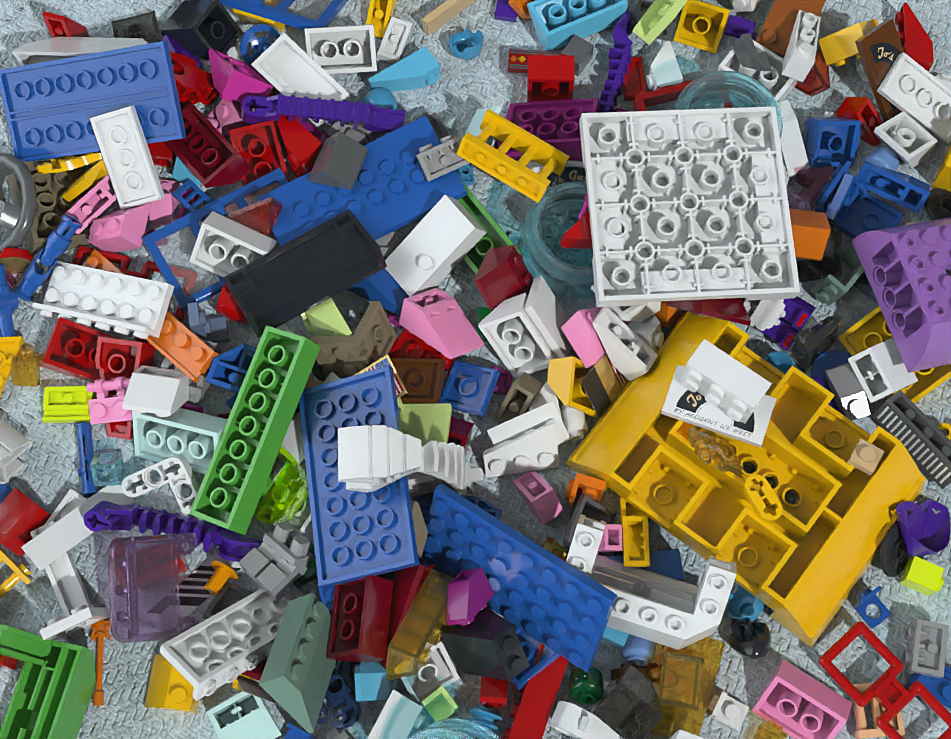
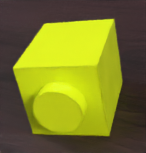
[899,556,945,596]

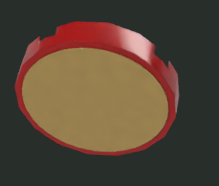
[0,248,34,274]

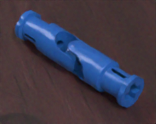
[13,213,83,302]

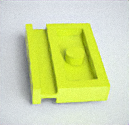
[42,386,95,423]

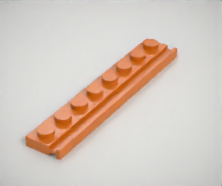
[82,249,219,383]

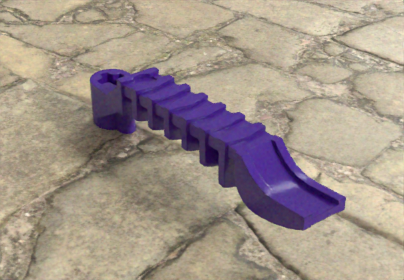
[599,11,633,113]
[241,94,405,133]
[84,501,263,562]

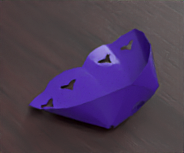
[895,500,951,556]

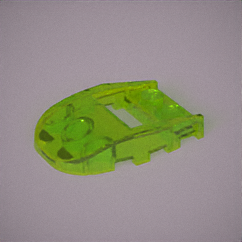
[253,447,309,526]

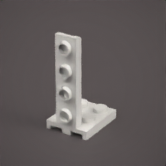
[31,520,110,640]

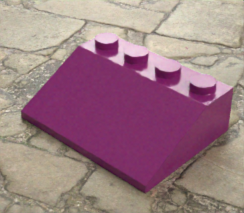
[498,97,600,165]

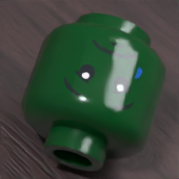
[570,666,604,705]

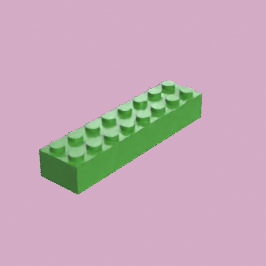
[189,325,321,535]

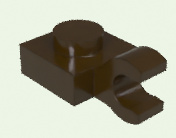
[611,663,659,684]

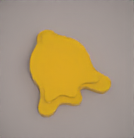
[36,151,103,174]

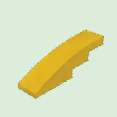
[619,495,650,567]

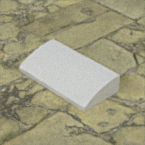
[251,33,351,127]

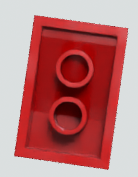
[276,116,323,178]
[228,120,290,199]
[39,317,119,382]

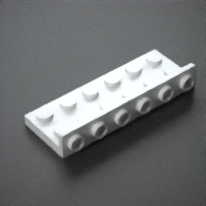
[32,261,174,340]
[160,584,304,701]

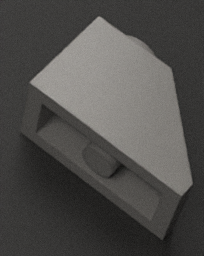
[825,363,870,421]

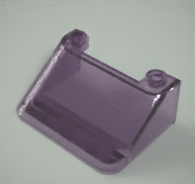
[107,532,199,643]

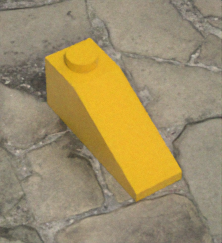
[366,0,397,38]

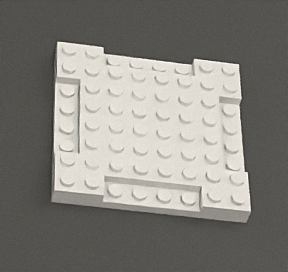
[579,107,800,307]

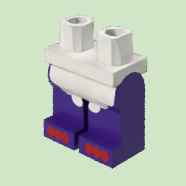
[744,296,817,351]

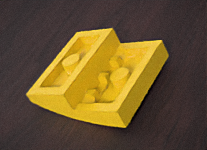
[61,159,108,202]

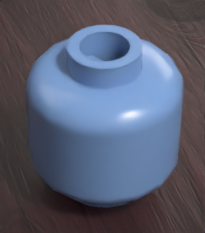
[864,147,899,171]
[622,634,657,667]

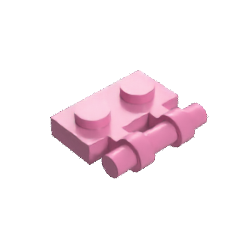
[86,377,133,424]

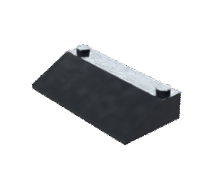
[222,209,387,338]

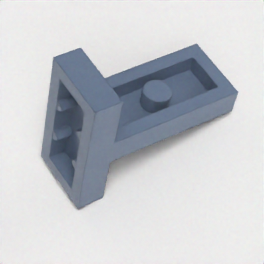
[184,302,230,344]

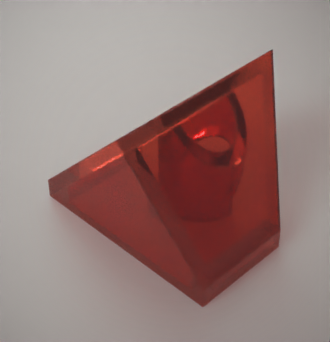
[795,49,830,97]

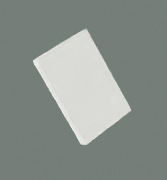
[524,275,571,359]

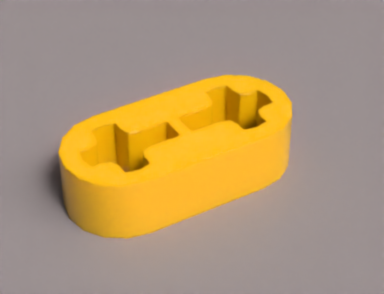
[743,474,783,523]

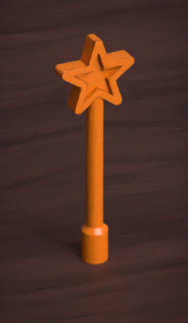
[89,619,116,706]

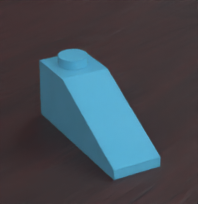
[368,46,441,92]

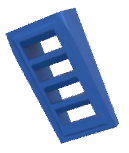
[172,179,213,225]

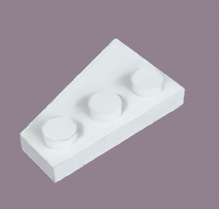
[482,419,560,478]

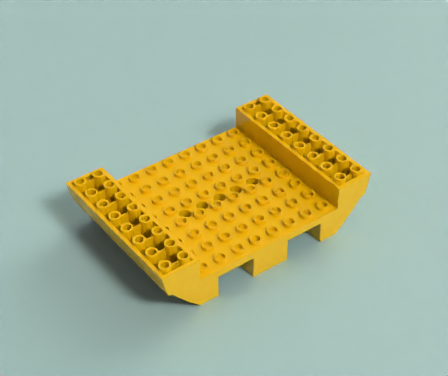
[565,312,926,648]

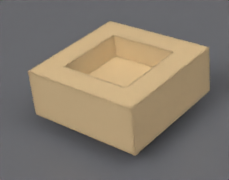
[847,438,884,476]

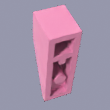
[61,174,117,234]

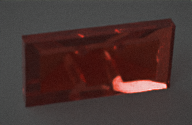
[229,197,283,237]

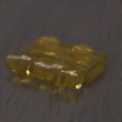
[687,428,743,475]

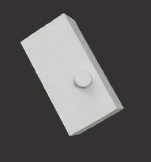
[385,195,487,297]

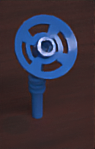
[240,24,280,68]

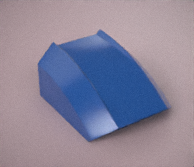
[803,117,862,167]

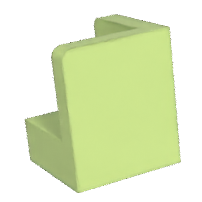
[421,686,459,726]

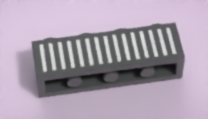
[872,390,951,489]

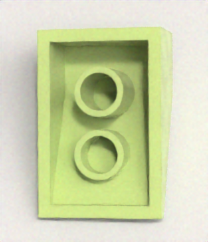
[300,298,353,336]

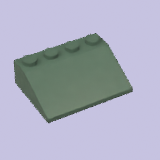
[259,593,336,734]

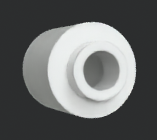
[561,405,588,441]

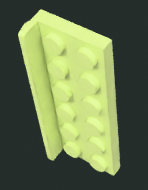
[633,0,688,45]

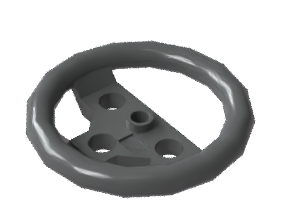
[0,152,37,253]

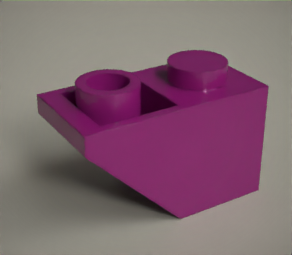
[446,567,494,626]

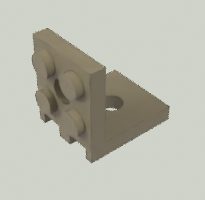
[309,301,397,377]

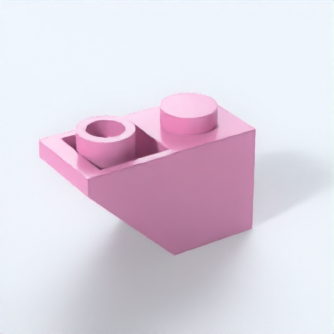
[206,99,253,137]
[598,524,623,553]

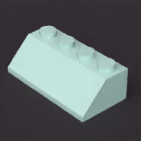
[132,408,228,474]

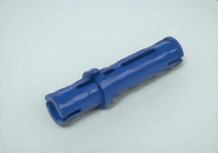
[75,423,98,498]

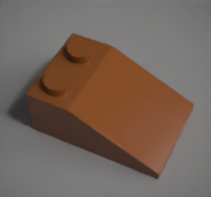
[756,0,826,56]

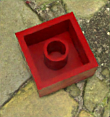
[527,54,575,102]

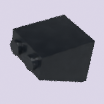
[159,0,243,61]
[438,606,530,681]

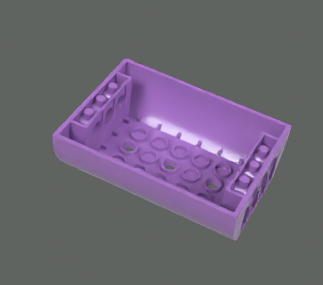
[852,217,951,373]

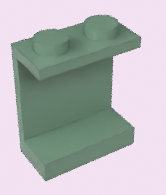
[811,243,864,306]

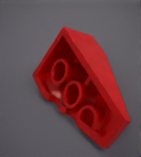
[95,336,155,440]

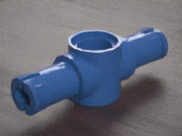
[0,264,19,337]

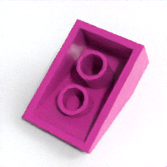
[208,48,273,111]

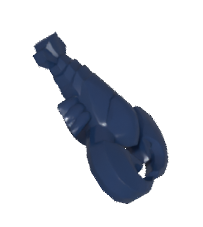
[317,660,362,729]

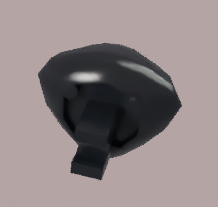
[727,618,771,659]

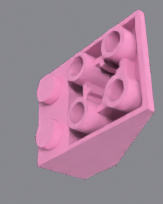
[399,288,484,359]

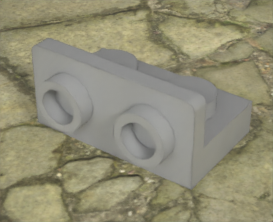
[415,134,470,182]
[902,619,949,678]

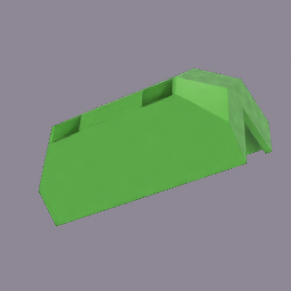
[0,624,96,739]

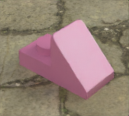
[149,180,181,226]

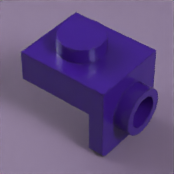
[725,15,758,41]

